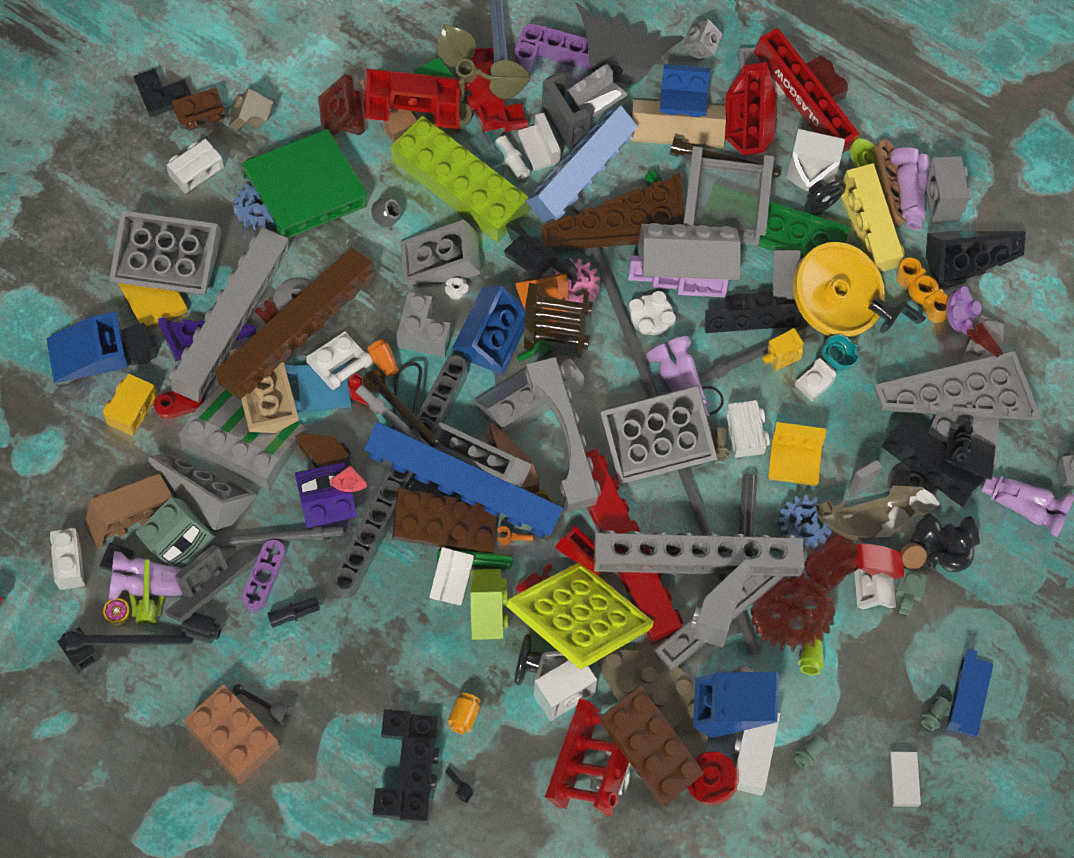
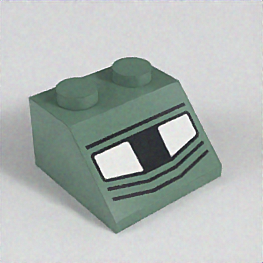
[135,497,215,569]

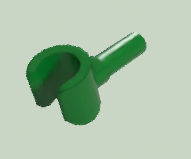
[517,340,552,362]

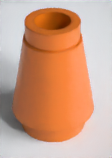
[367,339,399,377]

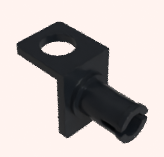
[868,296,926,333]

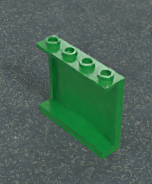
[242,129,367,239]

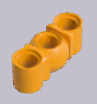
[896,257,949,323]

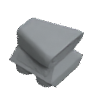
[566,64,627,120]

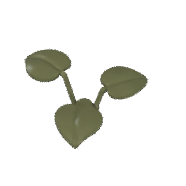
[433,24,530,135]

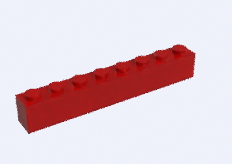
[568,448,683,645]

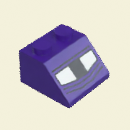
[295,461,357,528]

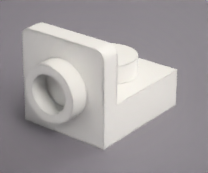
[795,358,836,402]

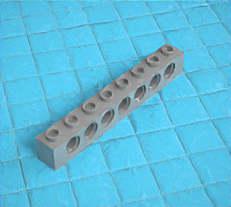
[594,530,804,576]

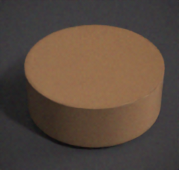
[900,542,927,569]

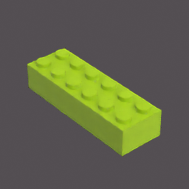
[390,116,529,243]

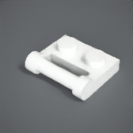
[306,332,373,390]

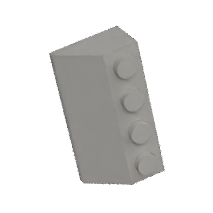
[638,223,740,280]
[474,350,584,436]

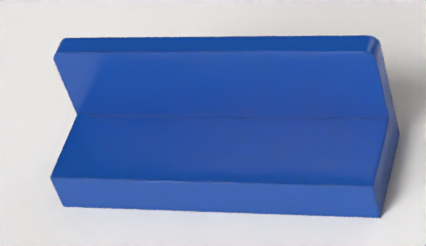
[946,649,993,737]

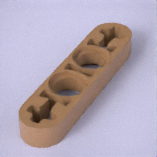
[872,140,906,226]

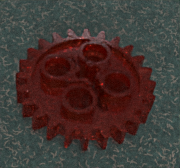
[750,573,836,652]

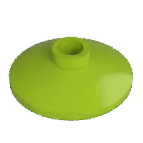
[850,138,877,172]

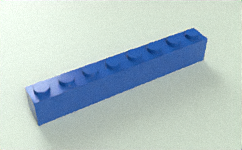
[364,422,564,538]

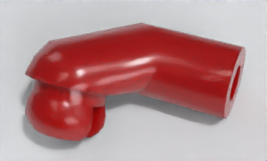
[347,374,376,406]

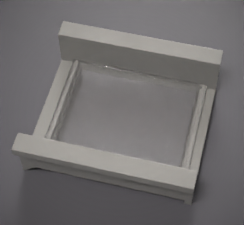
[683,146,774,246]

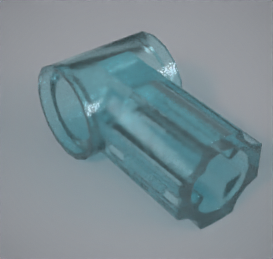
[469,131,505,177]

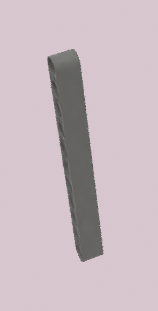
[333,355,467,598]

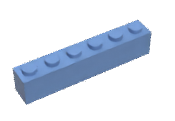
[526,105,638,222]

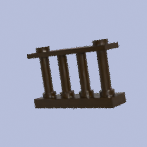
[524,283,593,358]

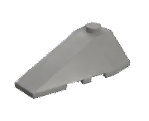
[148,452,256,530]

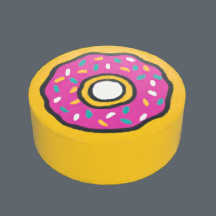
[103,598,131,626]

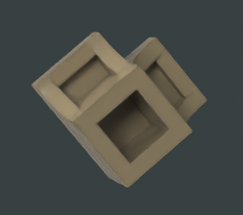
[227,89,273,130]

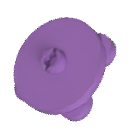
[946,286,981,335]

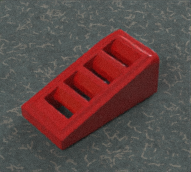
[554,525,601,575]

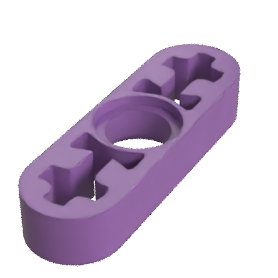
[242,540,286,612]

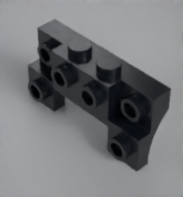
[372,709,440,825]

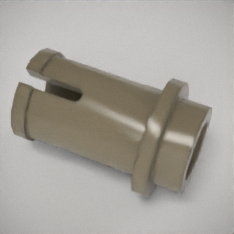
[711,427,731,461]

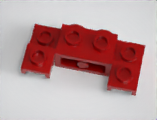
[464,47,528,132]
[363,68,460,129]

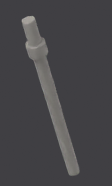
[356,385,427,444]

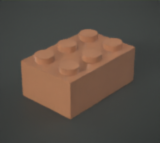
[183,684,280,784]

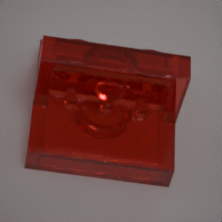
[318,74,365,137]

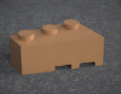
[84,473,174,549]

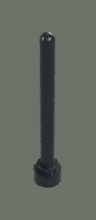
[65,630,194,651]

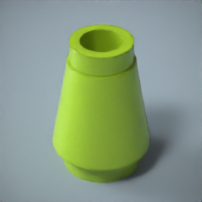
[798,634,824,675]

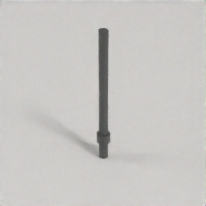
[698,324,817,384]
[204,525,344,549]

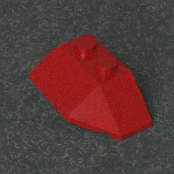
[725,62,776,156]

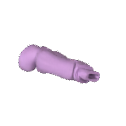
[890,147,929,230]
[646,336,710,418]
[981,476,1074,537]
[108,551,183,600]

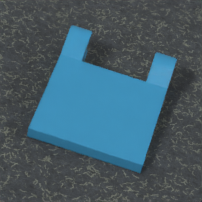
[285,363,351,414]

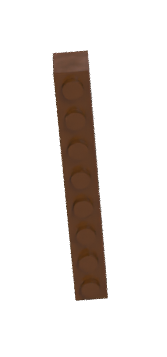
[216,248,375,400]

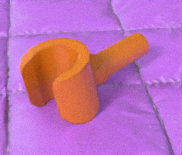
[497,526,533,545]

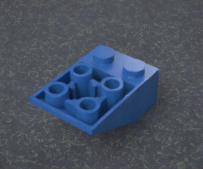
[46,311,128,383]
[693,672,779,738]

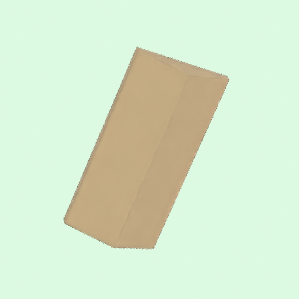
[630,99,726,148]
[229,348,299,433]

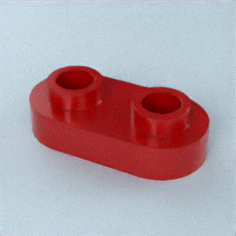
[154,391,204,419]

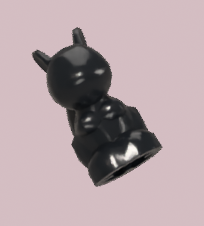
[910,513,980,572]

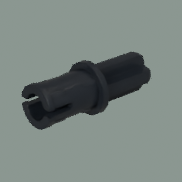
[267,597,320,628]

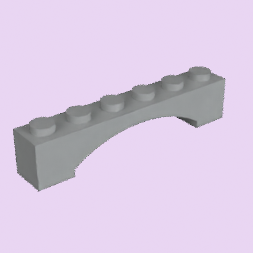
[525,357,601,512]

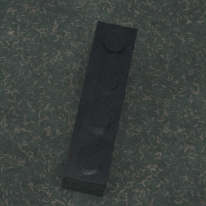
[881,416,985,507]

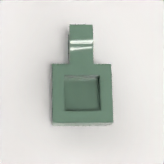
[895,568,928,616]

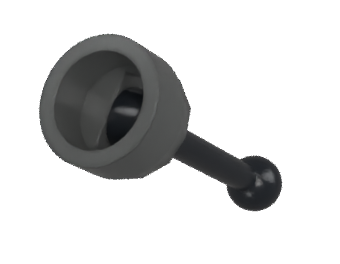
[233,684,292,725]

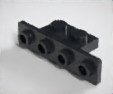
[503,222,578,283]
[704,291,802,333]

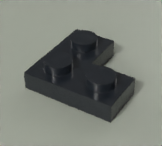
[133,69,191,117]

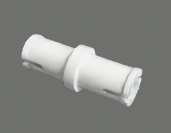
[495,136,530,180]

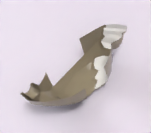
[815,486,940,542]

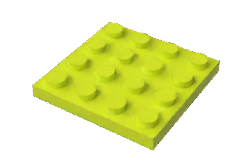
[507,563,654,670]

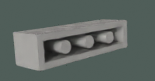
[434,422,532,487]

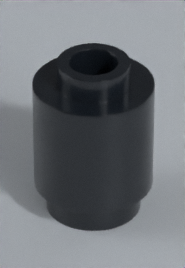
[181,612,222,644]

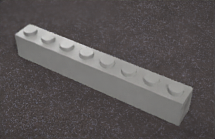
[169,227,289,402]

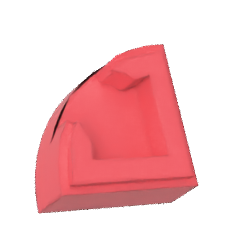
[330,465,367,492]

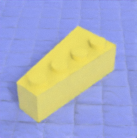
[841,163,905,272]

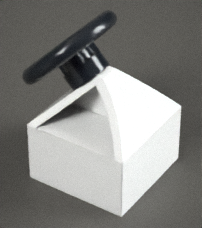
[787,129,846,215]
[514,634,597,722]

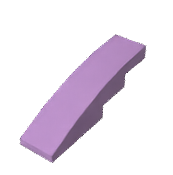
[628,255,729,297]

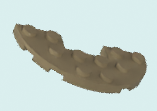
[597,650,708,758]

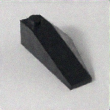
[926,231,1026,287]

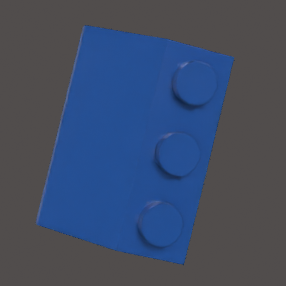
[452,285,525,374]

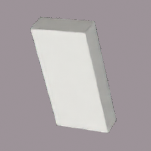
[889,752,921,807]

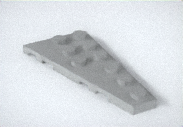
[928,315,1004,469]
[873,351,1041,420]

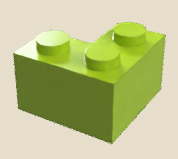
[470,569,508,640]

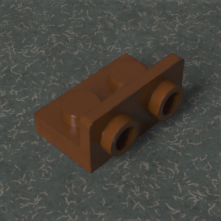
[172,87,226,131]

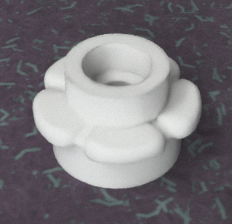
[445,277,469,299]

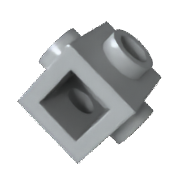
[683,19,722,59]

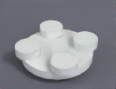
[629,291,676,335]

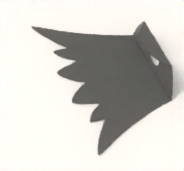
[575,2,685,85]

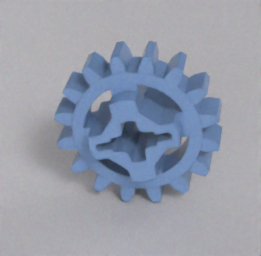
[233,183,275,230]
[777,495,832,551]

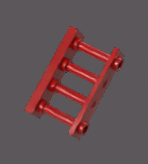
[545,699,629,817]

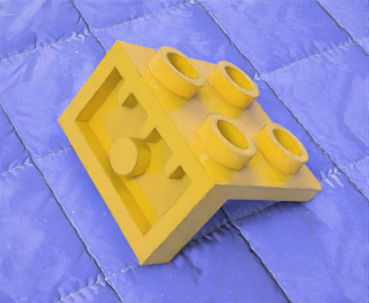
[768,422,826,486]

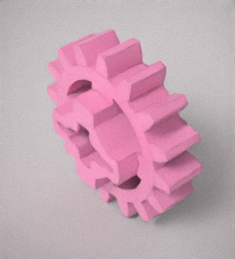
[549,258,600,303]

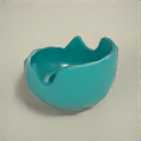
[821,334,860,371]

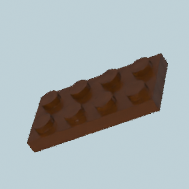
[392,488,497,553]
[598,685,704,807]

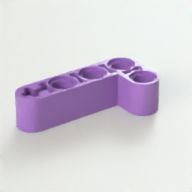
[515,24,592,72]

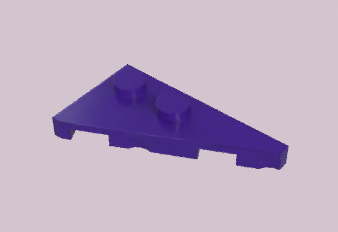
[158,318,256,362]

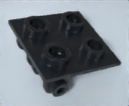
[945,421,996,480]

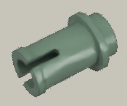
[921,696,952,731]
[794,735,827,769]

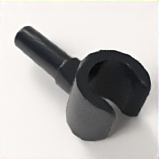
[445,767,473,803]

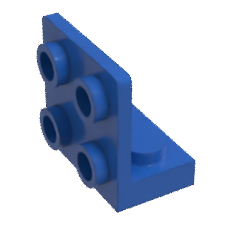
[660,64,710,117]

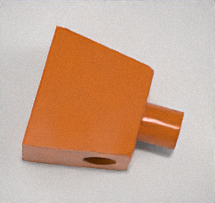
[515,273,569,332]

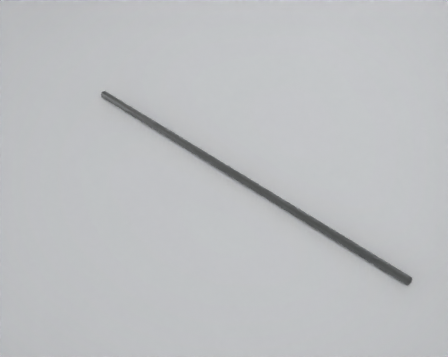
[572,194,760,655]

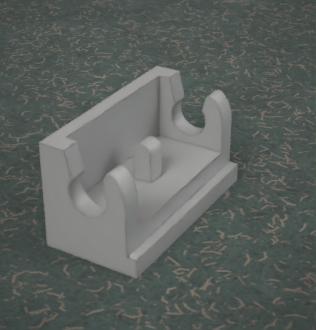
[773,250,800,304]

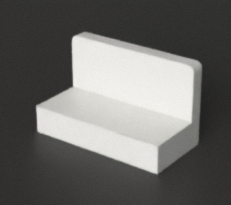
[518,113,561,171]
[429,547,474,605]
[853,558,896,609]

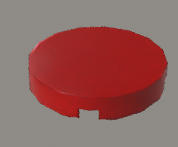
[687,751,739,806]

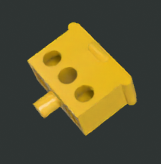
[762,328,804,371]

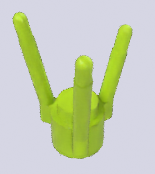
[126,559,165,624]

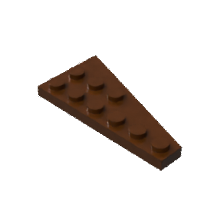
[542,173,685,251]

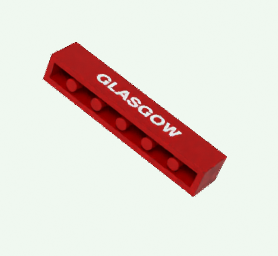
[754,28,860,154]

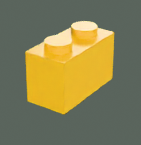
[103,373,158,436]

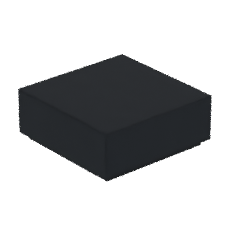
[99,542,135,575]

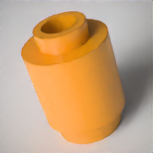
[447,693,481,734]

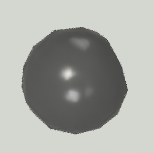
[371,197,401,227]

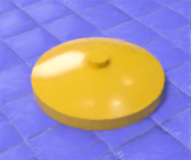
[793,242,885,338]

